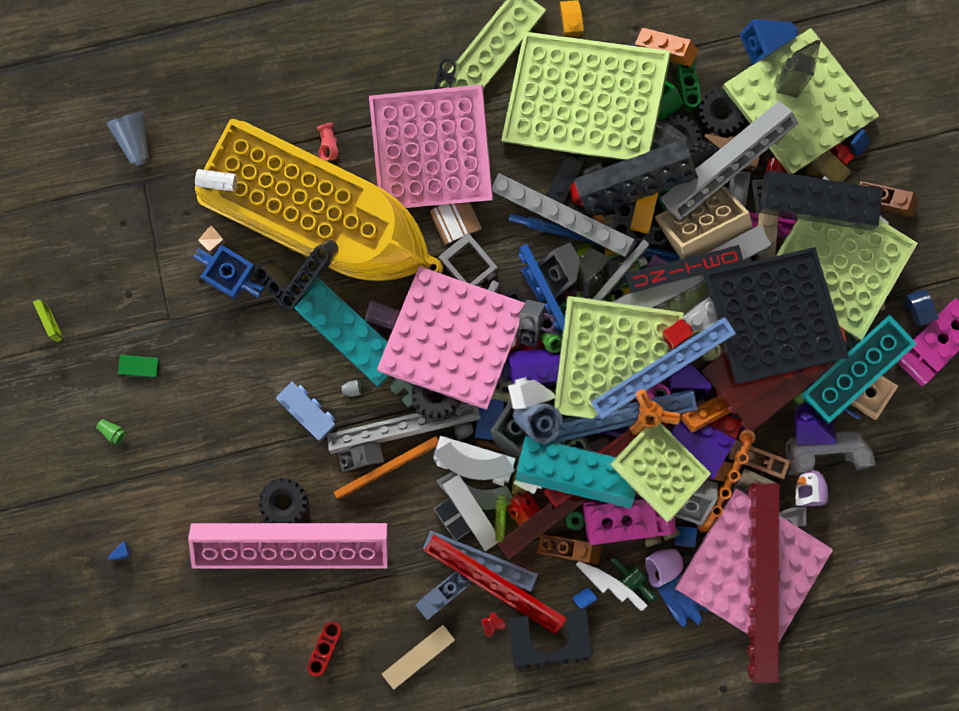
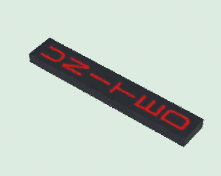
[625,245,744,293]

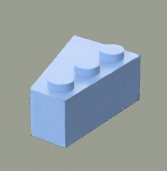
[276,382,336,442]

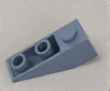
[415,572,473,620]

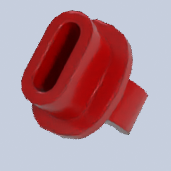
[829,143,854,166]

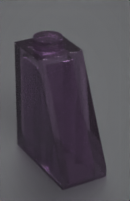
[364,300,401,332]

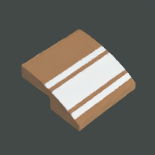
[429,202,482,245]

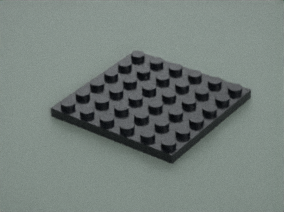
[703,247,849,385]

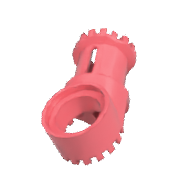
[317,123,338,161]

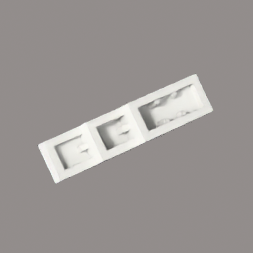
[443,474,501,551]
[576,561,647,611]

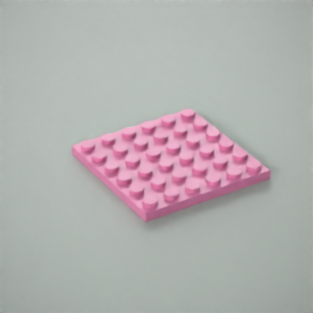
[369,85,493,208]
[377,266,525,410]
[675,488,833,643]

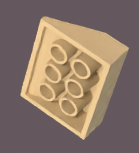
[655,185,753,259]

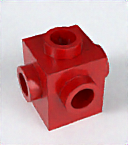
[506,491,541,526]

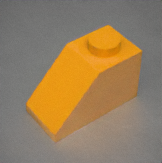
[560,0,583,38]

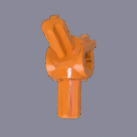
[630,389,681,435]

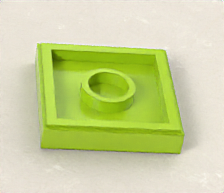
[33,300,63,342]

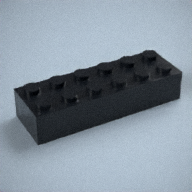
[574,139,698,217]
[759,171,883,231]

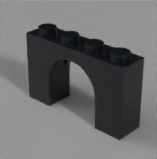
[508,609,592,669]

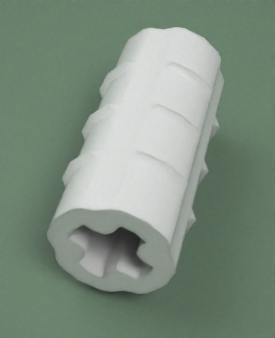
[195,169,237,191]

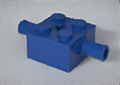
[193,245,264,300]

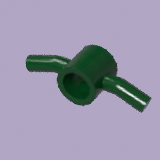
[610,556,657,602]

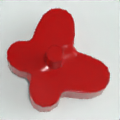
[481,613,506,637]

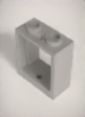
[439,233,497,288]

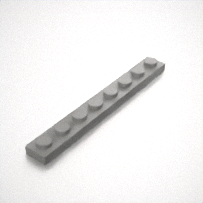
[327,402,481,454]

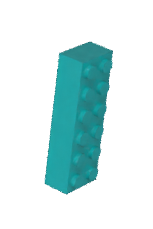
[294,280,390,388]
[801,315,917,424]
[515,436,636,509]

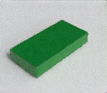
[118,355,159,378]

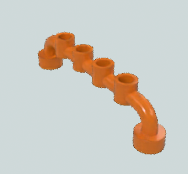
[696,429,755,532]

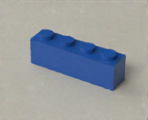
[475,364,511,442]

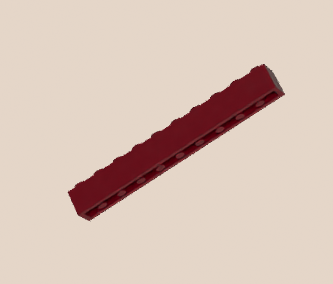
[747,483,779,682]

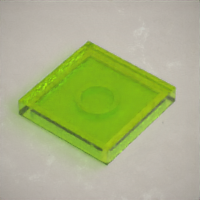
[495,494,506,541]

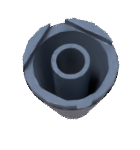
[107,112,149,166]
[513,404,563,444]

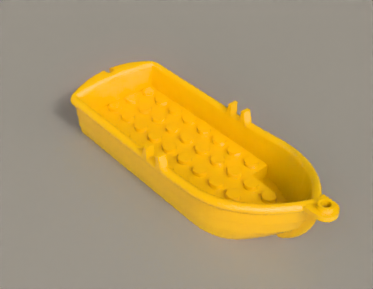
[195,119,443,281]

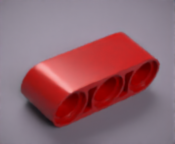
[307,622,342,676]

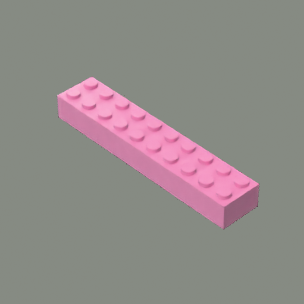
[188,523,388,568]

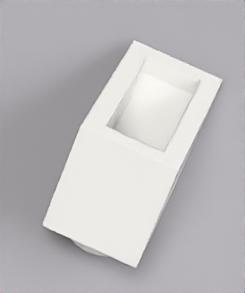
[508,378,555,409]

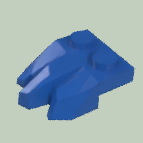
[658,573,709,627]

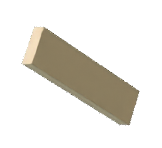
[382,625,455,690]

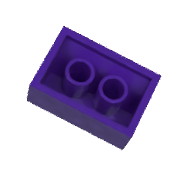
[507,348,561,387]
[666,365,711,399]
[671,412,736,479]

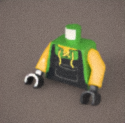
[592,245,648,301]

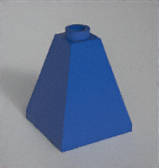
[739,19,798,66]

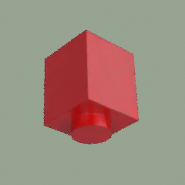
[662,318,694,351]

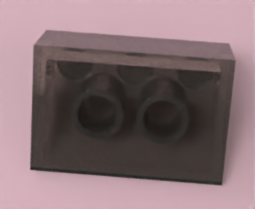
[774,40,821,98]

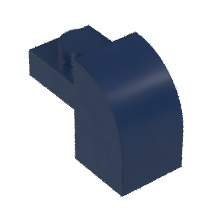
[903,289,939,326]

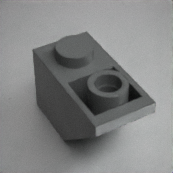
[518,300,545,347]
[338,443,384,472]

